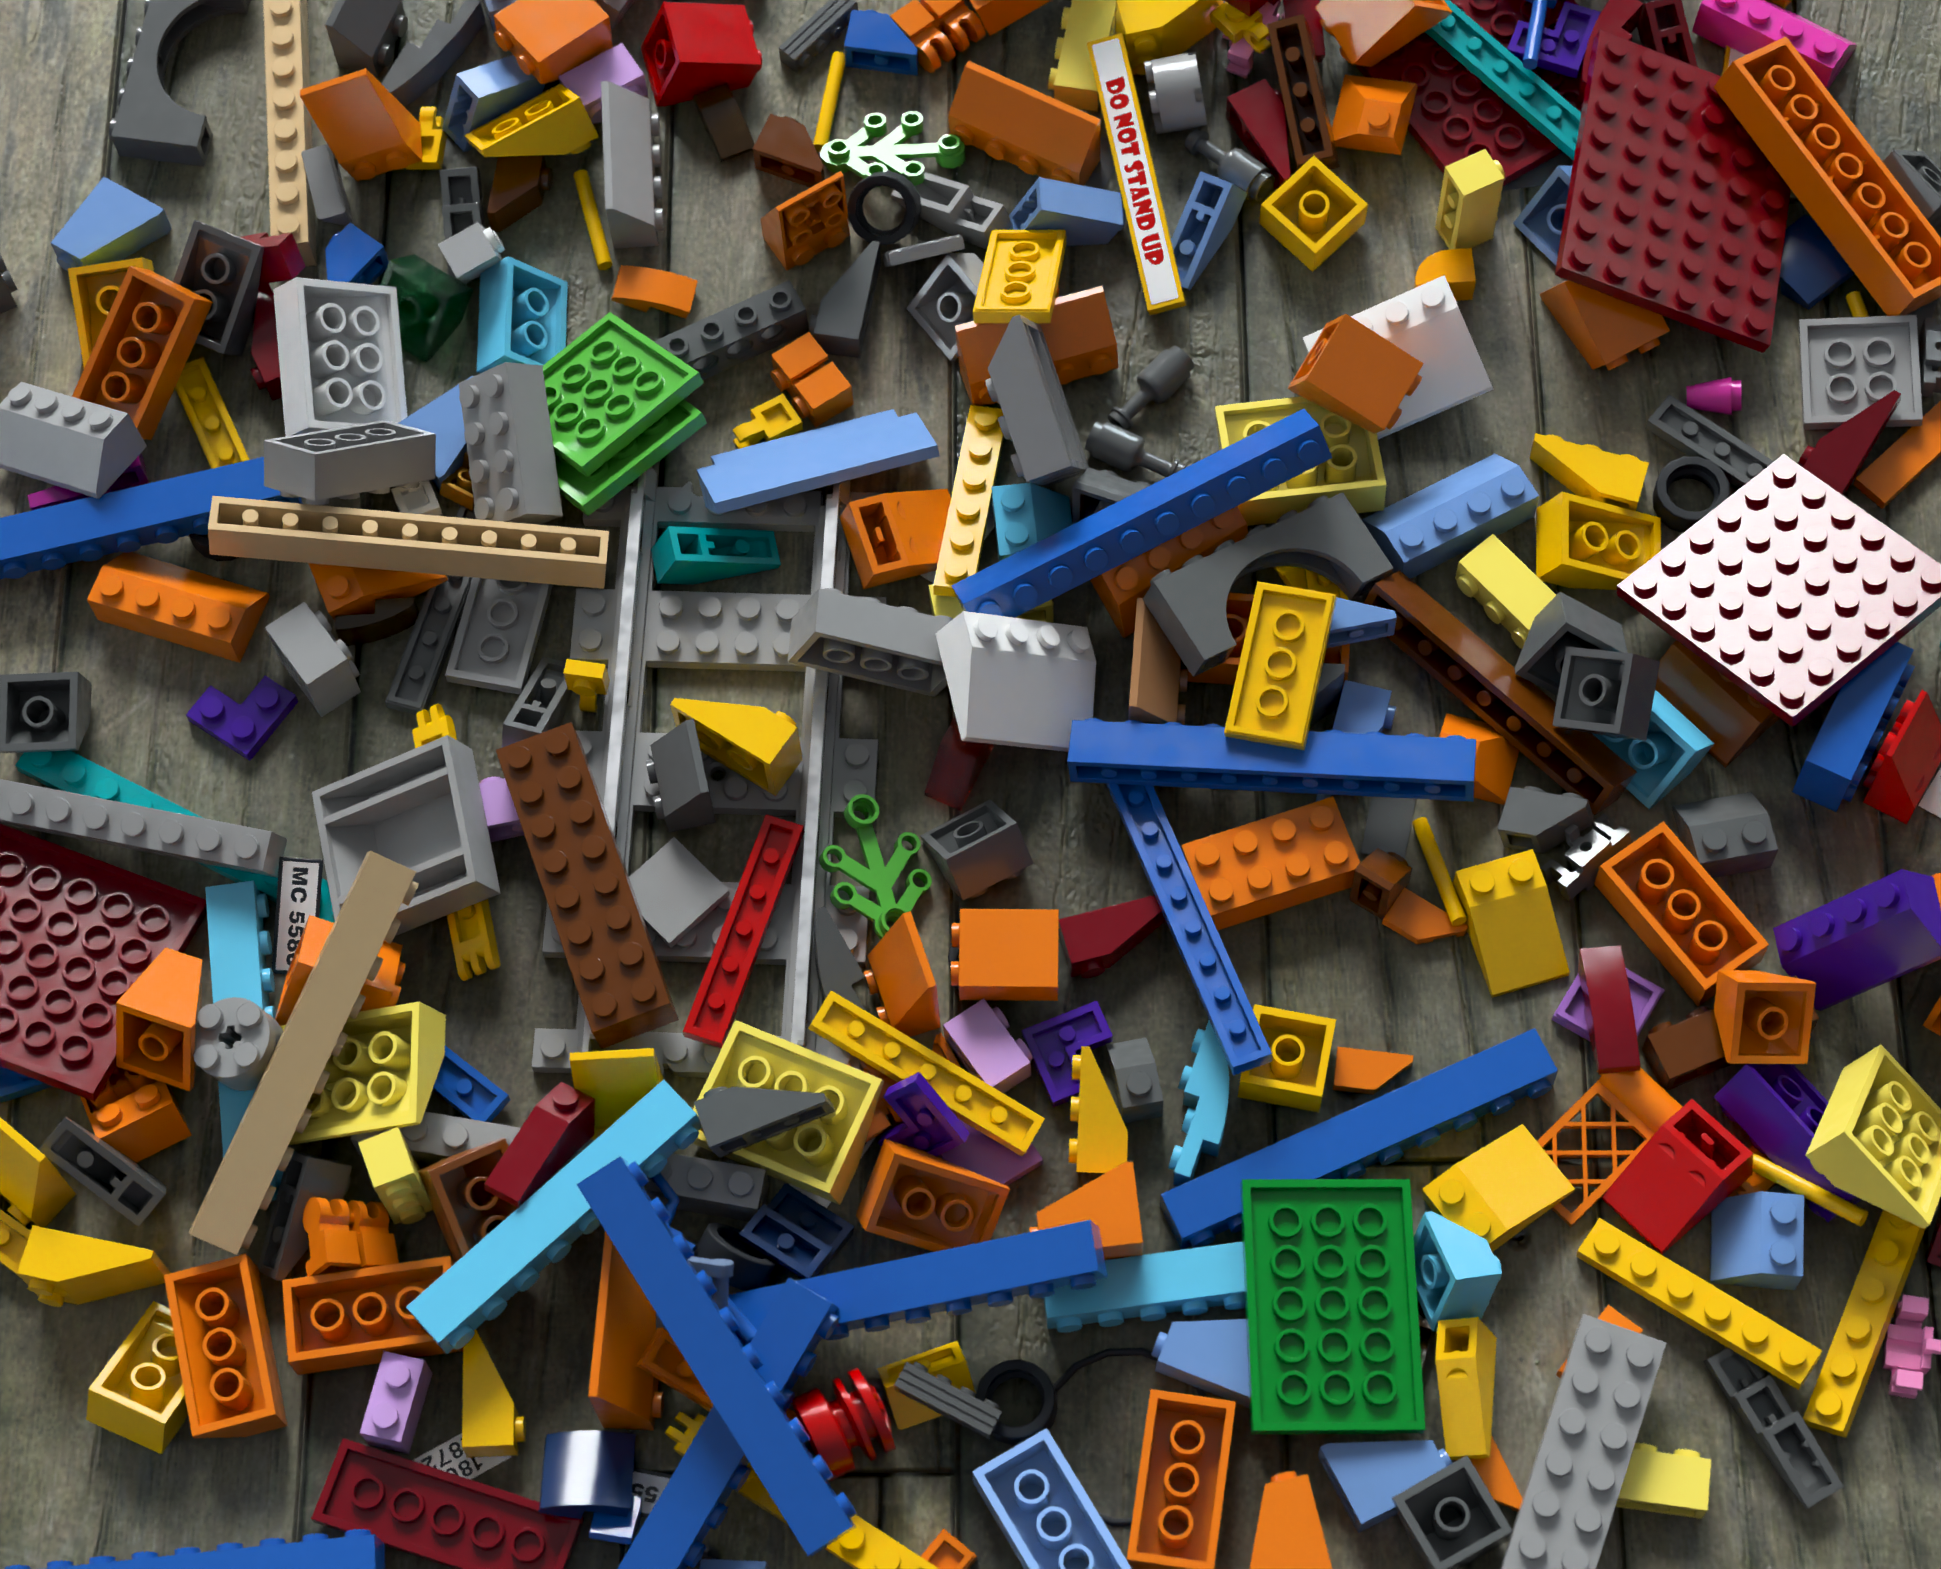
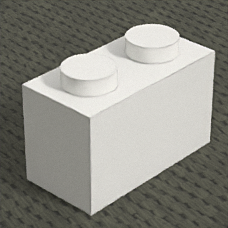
[438,222,505,284]

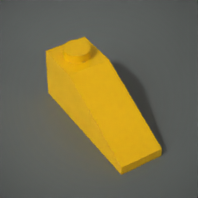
[462,1329,526,1458]

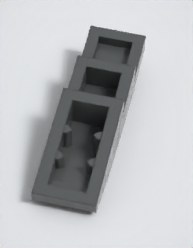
[381,0,486,107]
[1703,1347,1844,1509]

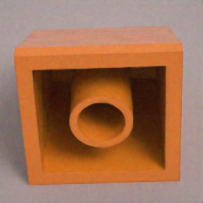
[494,0,613,85]
[1315,0,1452,67]
[1539,280,1670,371]
[1287,313,1423,434]
[275,915,406,1026]
[116,948,202,1092]
[1029,1161,1143,1260]
[1249,1471,1332,1569]

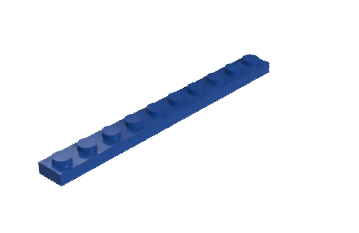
[1106,783,1273,1075]

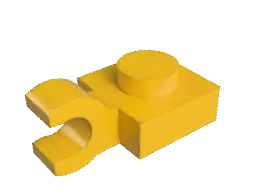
[1210,2,1271,54]
[406,107,447,170]
[733,393,803,449]
[563,659,610,713]

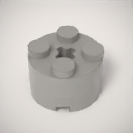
[1144,52,1208,134]
[193,997,283,1091]

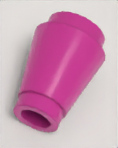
[1687,377,1742,415]

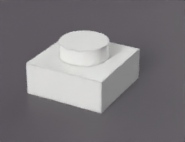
[391,480,442,516]

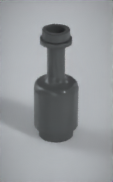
[1185,129,1275,202]
[1108,346,1195,430]
[1084,422,1186,477]

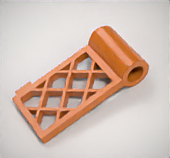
[1537,1068,1683,1227]

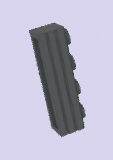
[779,0,858,73]
[894,1362,1002,1440]

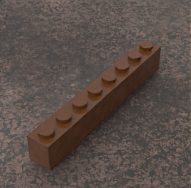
[1364,570,1637,815]

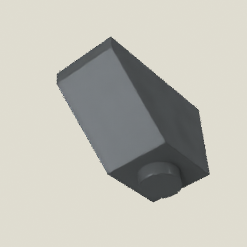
[1106,1037,1164,1124]

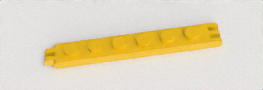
[412,704,501,981]
[665,1411,939,1569]

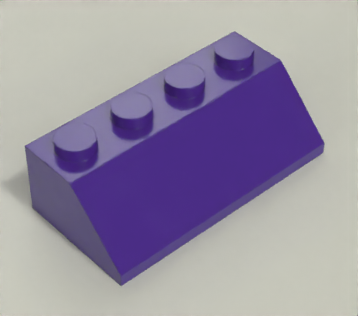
[1773,869,1941,1011]
[1714,1064,1862,1222]

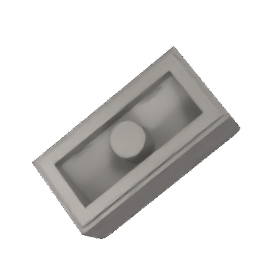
[301,144,353,226]

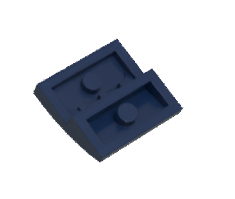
[1779,214,1855,310]
[739,1183,854,1279]
[539,1430,636,1519]

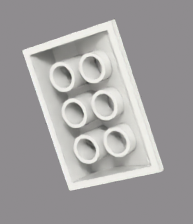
[1303,275,1493,439]
[273,277,407,437]
[935,611,1096,752]

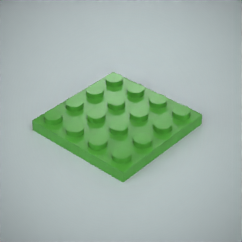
[543,312,704,477]
[554,399,707,516]

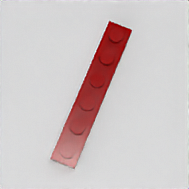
[683,814,805,1049]

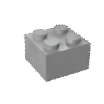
[265,602,361,718]

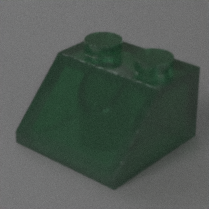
[380,254,473,362]

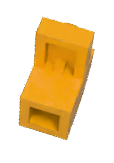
[1414,248,1476,301]

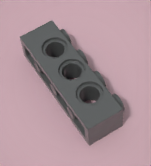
[654,280,809,380]

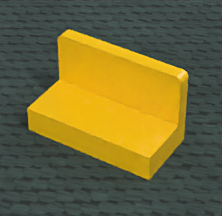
[877,1341,976,1430]

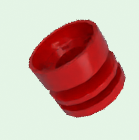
[792,1367,896,1482]

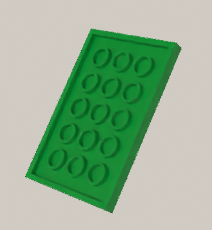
[1240,1179,1426,1434]

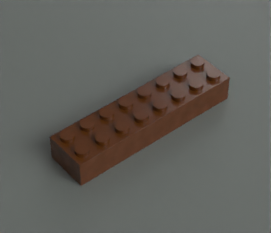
[496,722,679,1049]

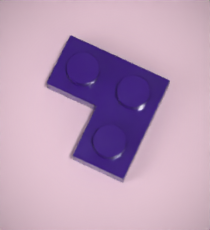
[1507,1,1600,79]
[186,676,299,761]
[1021,1001,1113,1107]
[878,1072,970,1156]

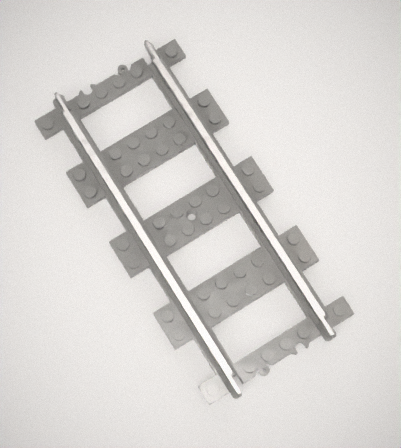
[532,467,887,1080]

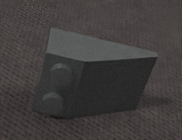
[173,220,264,356]

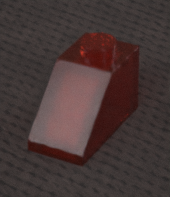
[925,716,995,811]

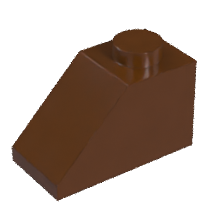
[752,113,825,188]
[487,155,552,233]
[1350,848,1412,920]

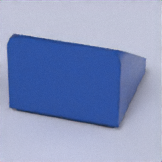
[589,1494,642,1545]

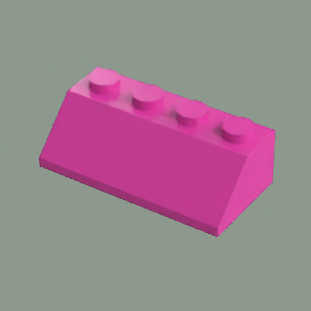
[1692,0,1857,90]

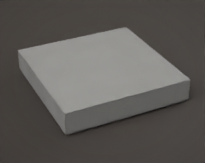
[882,234,965,267]
[629,837,730,948]

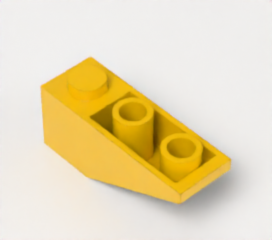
[1530,433,1649,511]
[1069,1046,1128,1173]
[1435,1317,1497,1460]

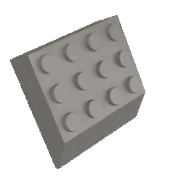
[985,314,1089,486]
[312,735,501,935]

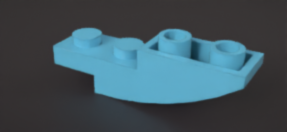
[1168,1021,1229,1186]

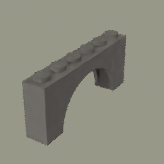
[109,0,251,167]
[1143,492,1393,677]

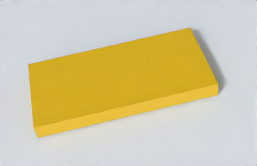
[973,230,1067,323]
[1224,581,1337,750]

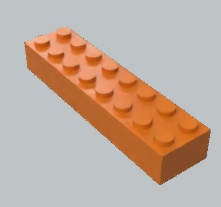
[1713,37,1941,316]

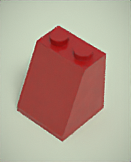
[641,2,762,107]

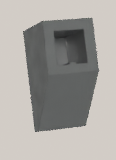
[1497,786,1594,854]

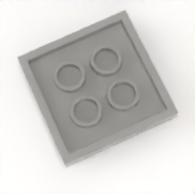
[1799,315,1923,430]

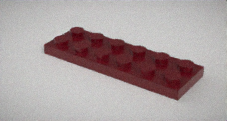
[311,1438,584,1569]

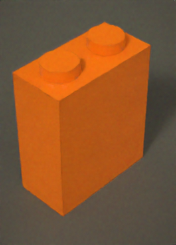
[951,909,1059,1001]

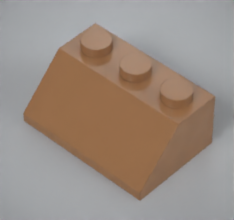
[1128,598,1188,725]

